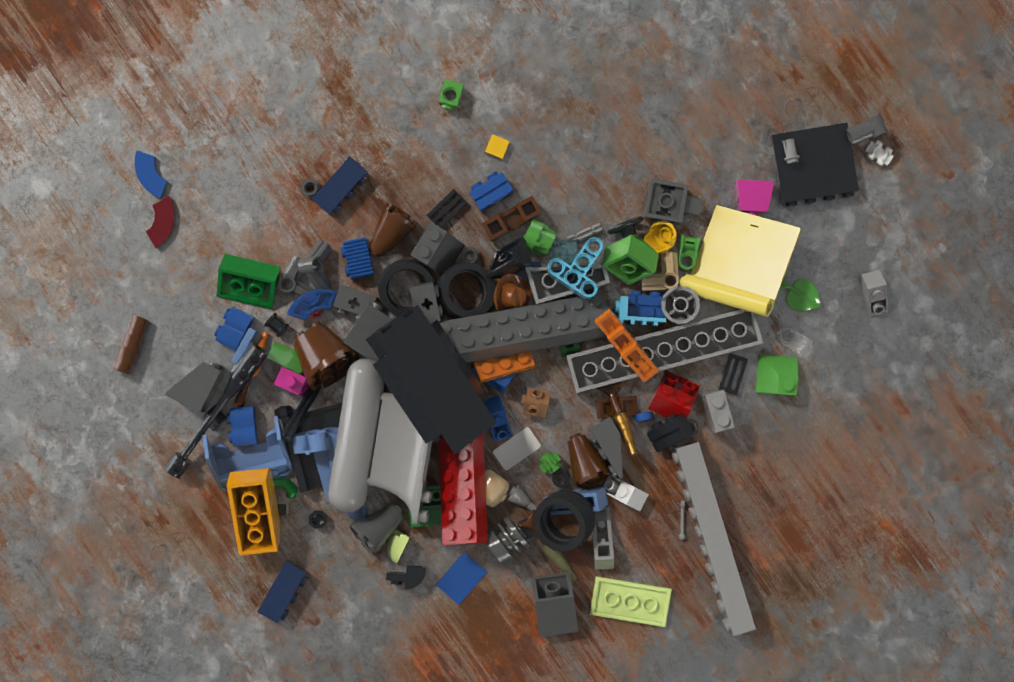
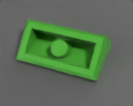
[266,341,303,375]

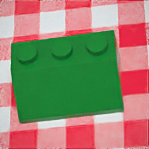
[216,254,281,309]

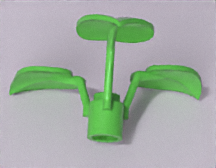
[780,278,820,311]

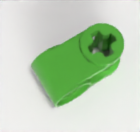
[678,234,700,272]

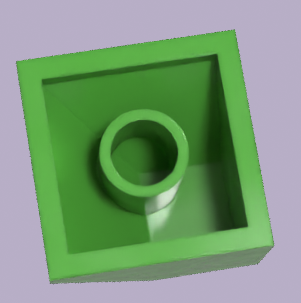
[755,354,798,396]

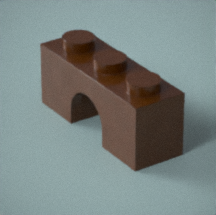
[482,196,542,242]

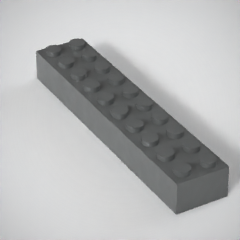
[439,292,608,363]

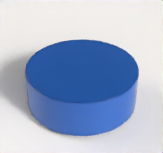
[635,411,655,423]

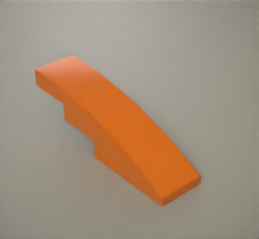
[594,308,659,382]

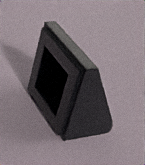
[201,405,227,431]

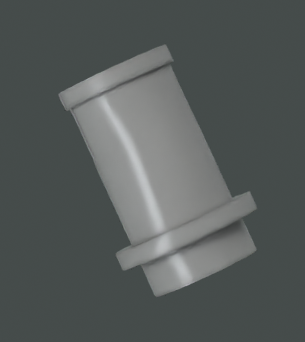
[782,139,800,164]

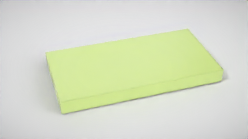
[589,576,672,627]

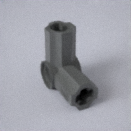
[846,114,888,145]
[298,240,332,289]
[278,255,315,299]

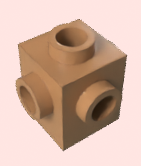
[521,387,551,418]

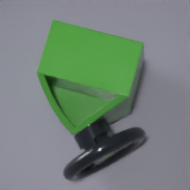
[601,216,659,285]

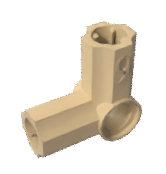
[642,252,679,291]

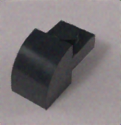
[386,565,427,590]

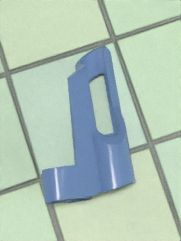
[291,427,367,519]

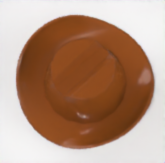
[494,274,531,311]

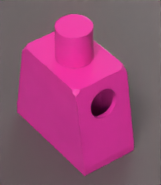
[735,179,774,216]
[273,365,309,397]

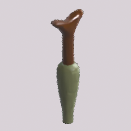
[518,509,577,582]

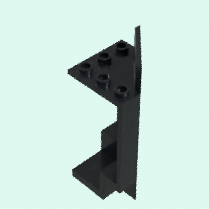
[366,305,497,454]

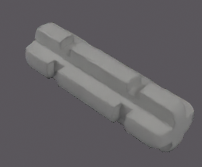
[566,223,603,246]

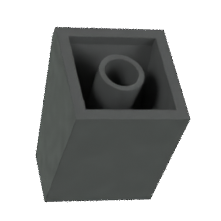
[411,222,465,275]
[343,301,398,361]
[165,361,226,412]
[531,572,578,637]

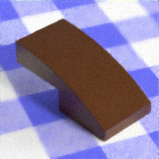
[596,396,638,419]

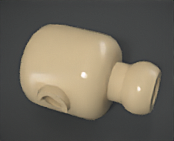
[485,469,509,507]

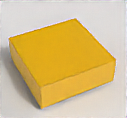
[485,134,510,160]

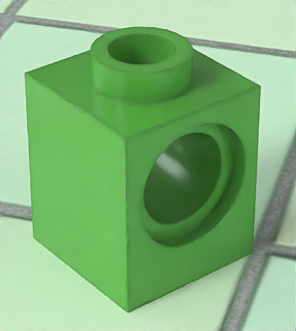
[439,79,464,111]

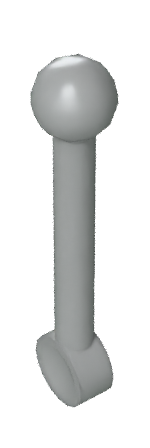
[679,500,686,541]

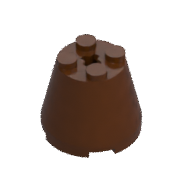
[294,321,359,390]

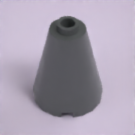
[349,504,404,555]

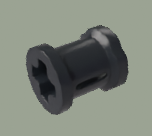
[264,313,289,338]

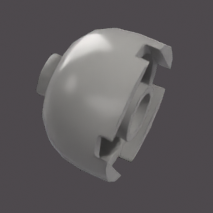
[661,286,700,325]

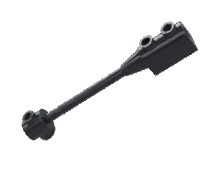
[164,341,268,479]

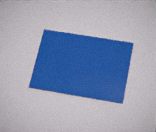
[436,551,488,605]

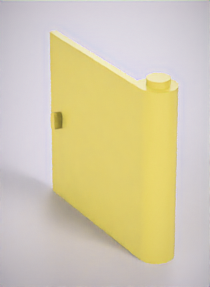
[679,205,802,317]

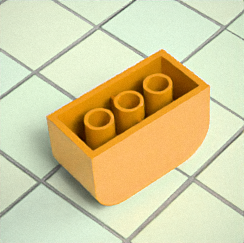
[227,468,281,556]

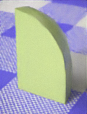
[386,529,410,564]

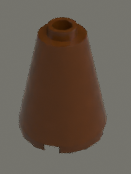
[369,202,418,257]
[567,433,611,489]

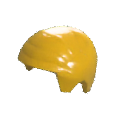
[644,220,677,253]

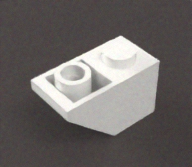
[604,475,649,511]

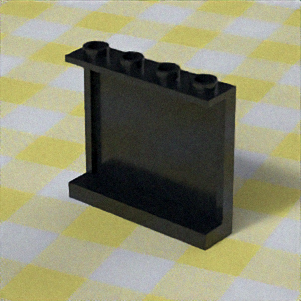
[769,123,859,207]
[281,402,342,493]

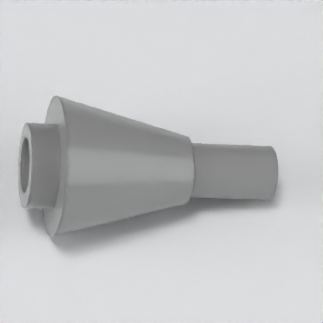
[507,485,537,511]

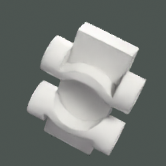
[865,140,894,166]

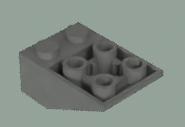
[588,417,623,479]

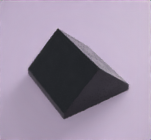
[486,236,533,279]

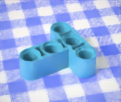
[547,237,603,300]

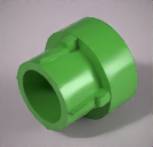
[524,218,556,256]

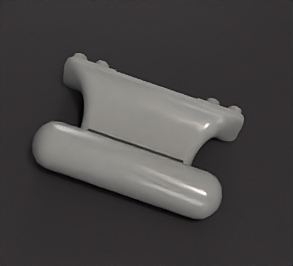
[328,358,433,525]

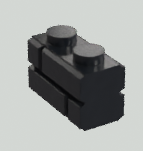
[647,413,694,452]

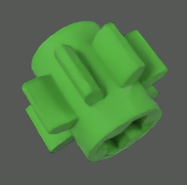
[538,451,562,475]

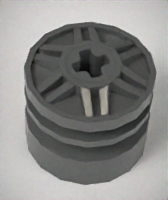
[486,516,531,568]

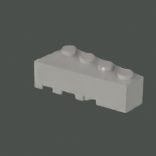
[525,264,610,305]

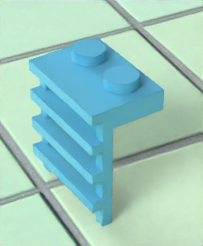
[614,296,666,327]

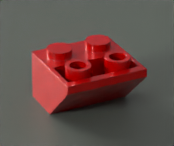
[648,370,700,418]

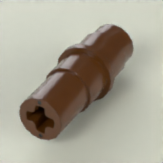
[112,315,149,375]

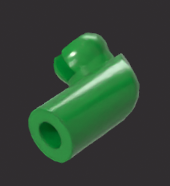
[273,477,298,499]

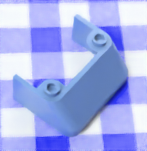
[202,416,293,492]

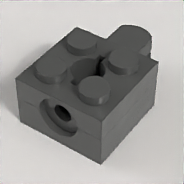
[643,178,703,225]

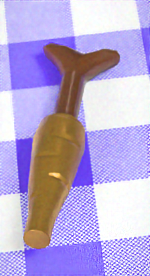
[597,382,638,457]

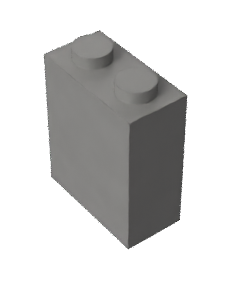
[701,390,735,433]

